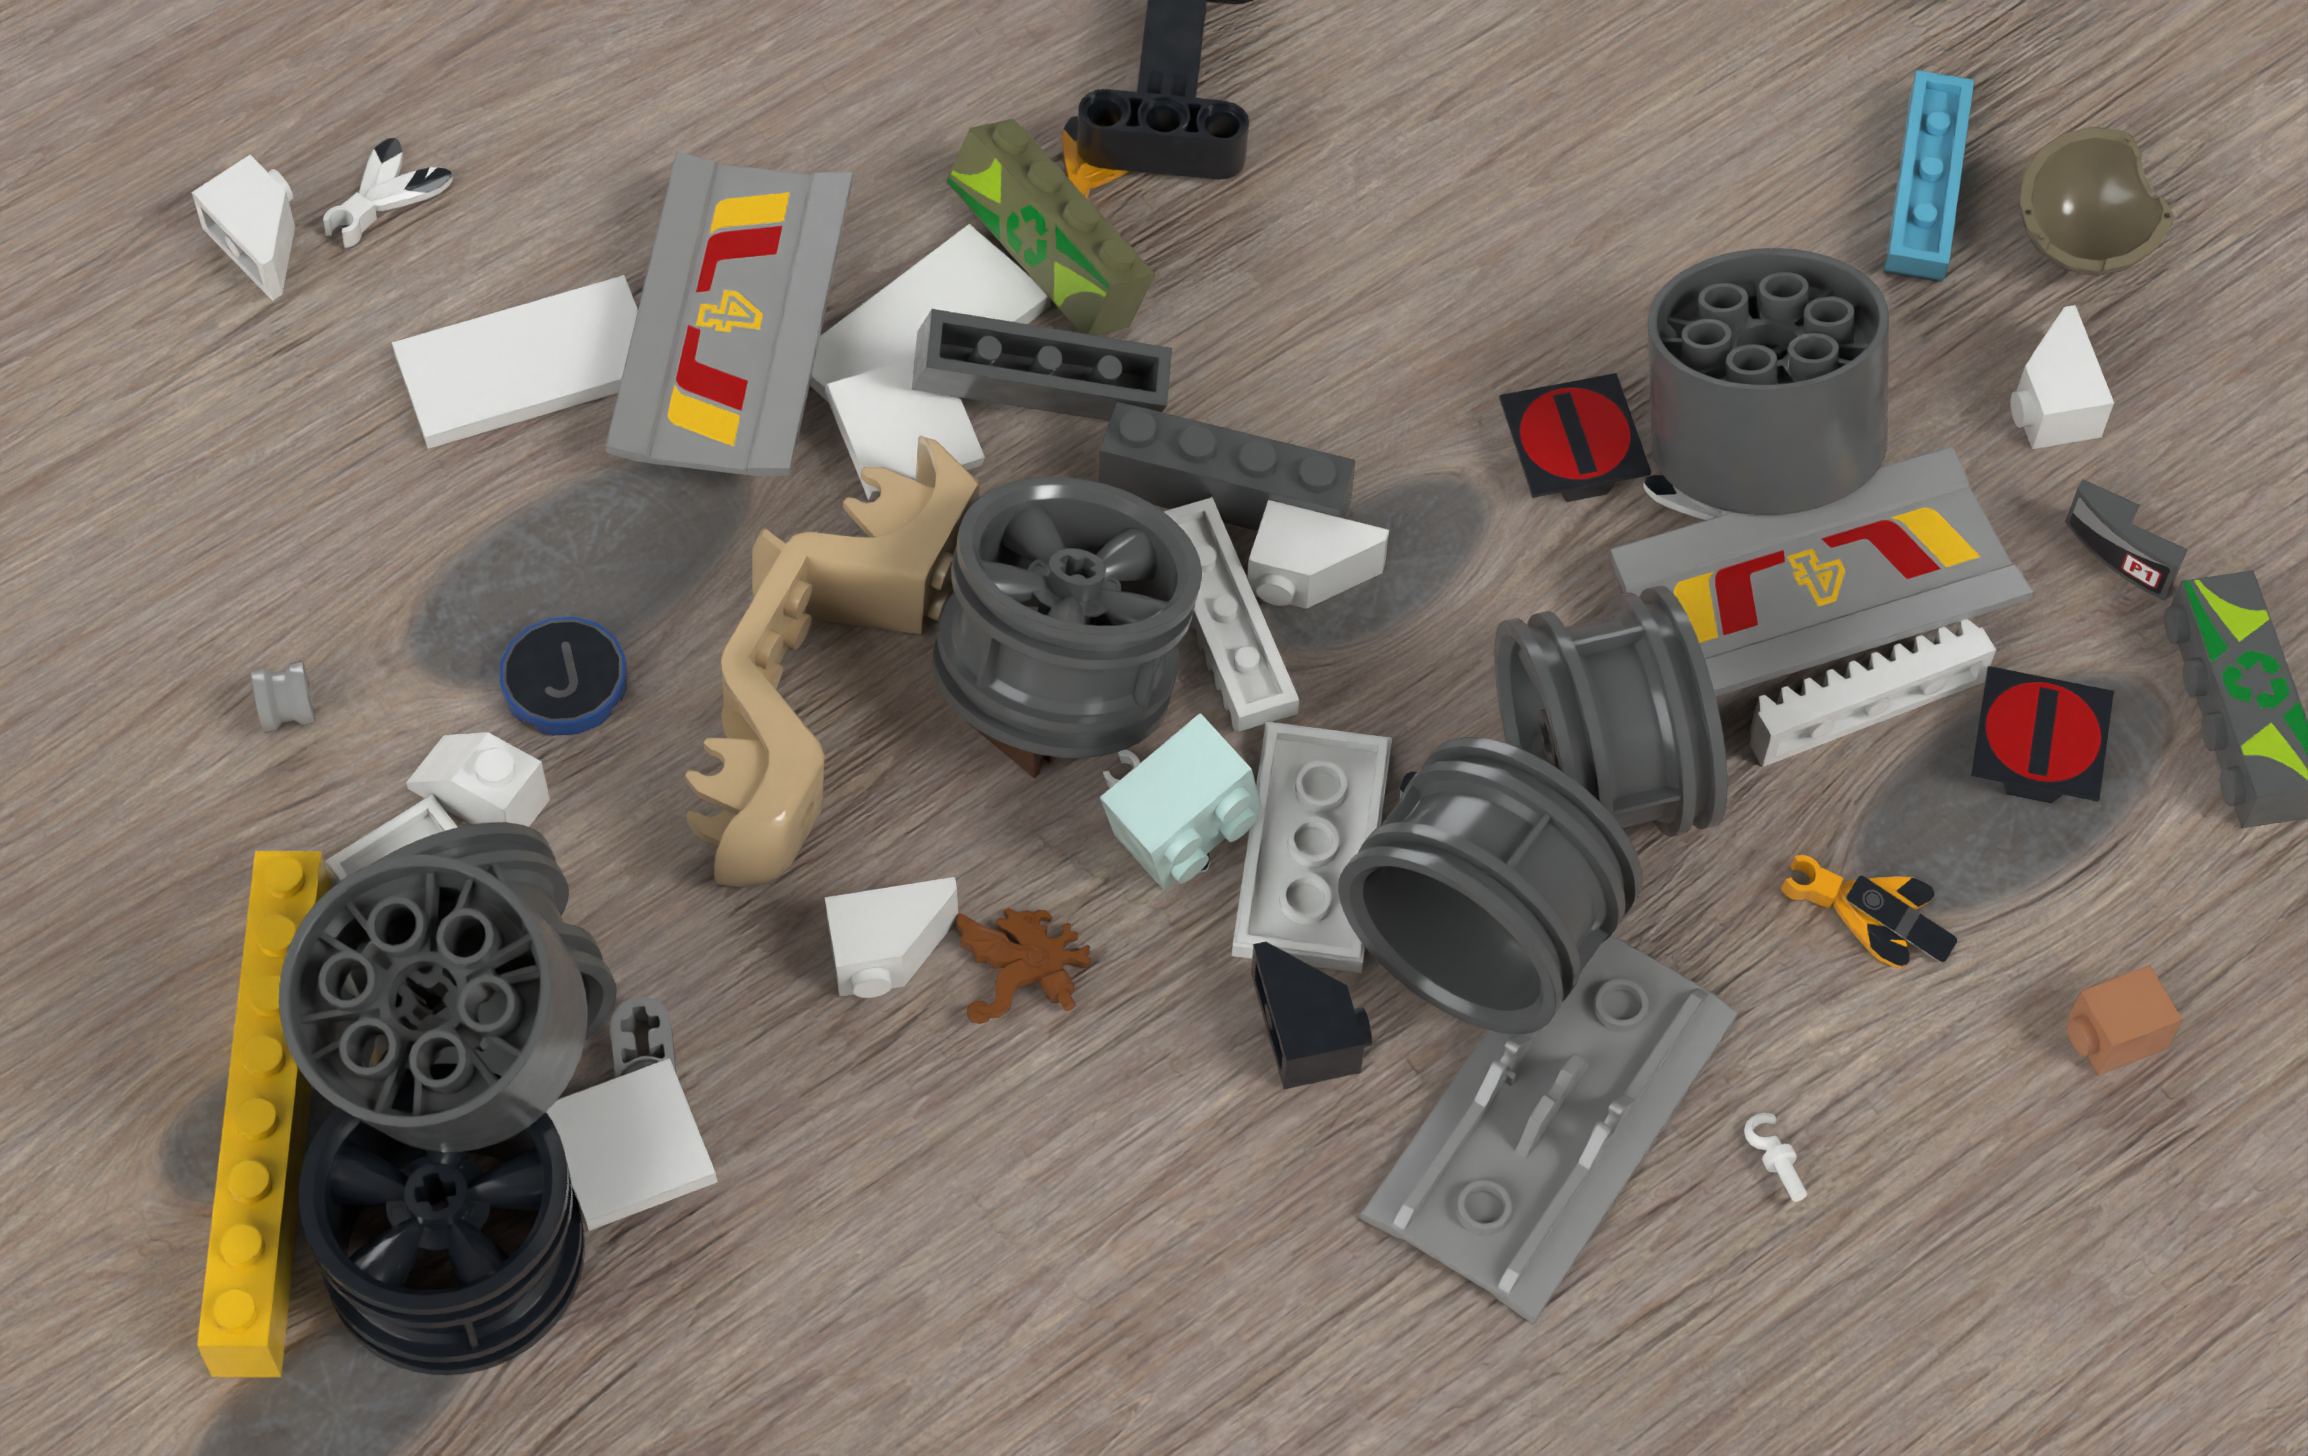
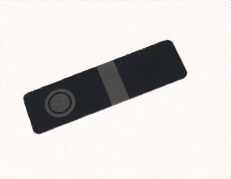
[1846,876,1957,963]

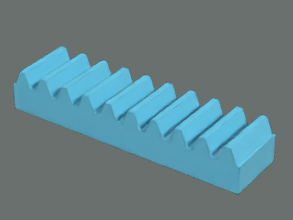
[1884,70,1974,282]

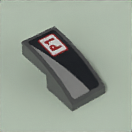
[2065,479,2188,601]

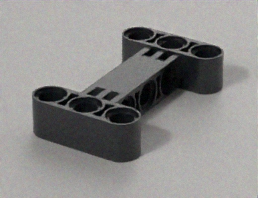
[1076,0,1253,180]

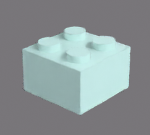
[1100,713,1262,890]

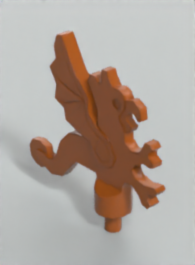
[956,908,1091,1024]

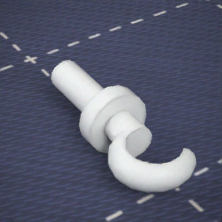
[1744,1113,1807,1202]

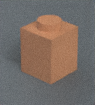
[2067,965,2183,1076]

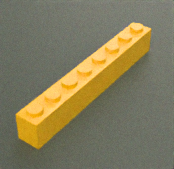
[197,851,333,1377]

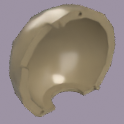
[2019,126,2174,276]

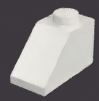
[192,155,295,301]
[2010,305,2114,449]
[1247,500,1389,609]
[406,732,550,827]
[825,877,958,998]

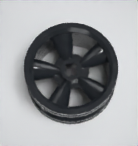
[298,1063,585,1375]

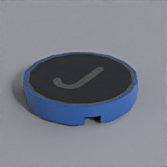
[500,617,627,736]

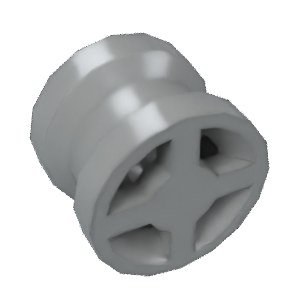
[251,661,316,733]

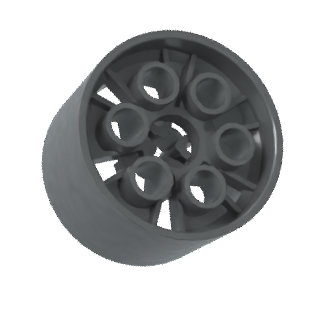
[1648,248,1889,515]
[279,855,587,1152]

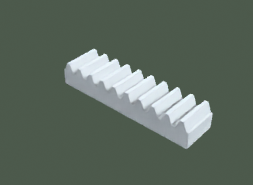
[1163,497,1299,732]
[1749,619,1996,767]

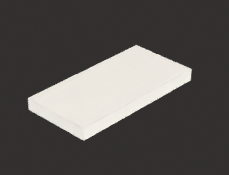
[809,224,1051,402]
[392,275,638,449]
[1232,721,1392,973]

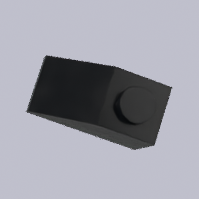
[1251,941,1372,1089]

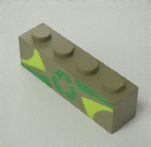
[946,119,1155,336]

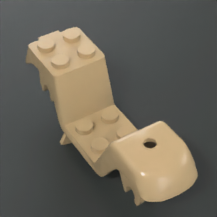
[685,435,980,887]

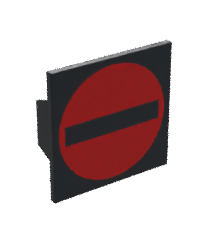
[1499,373,1651,502]
[1971,666,2114,803]

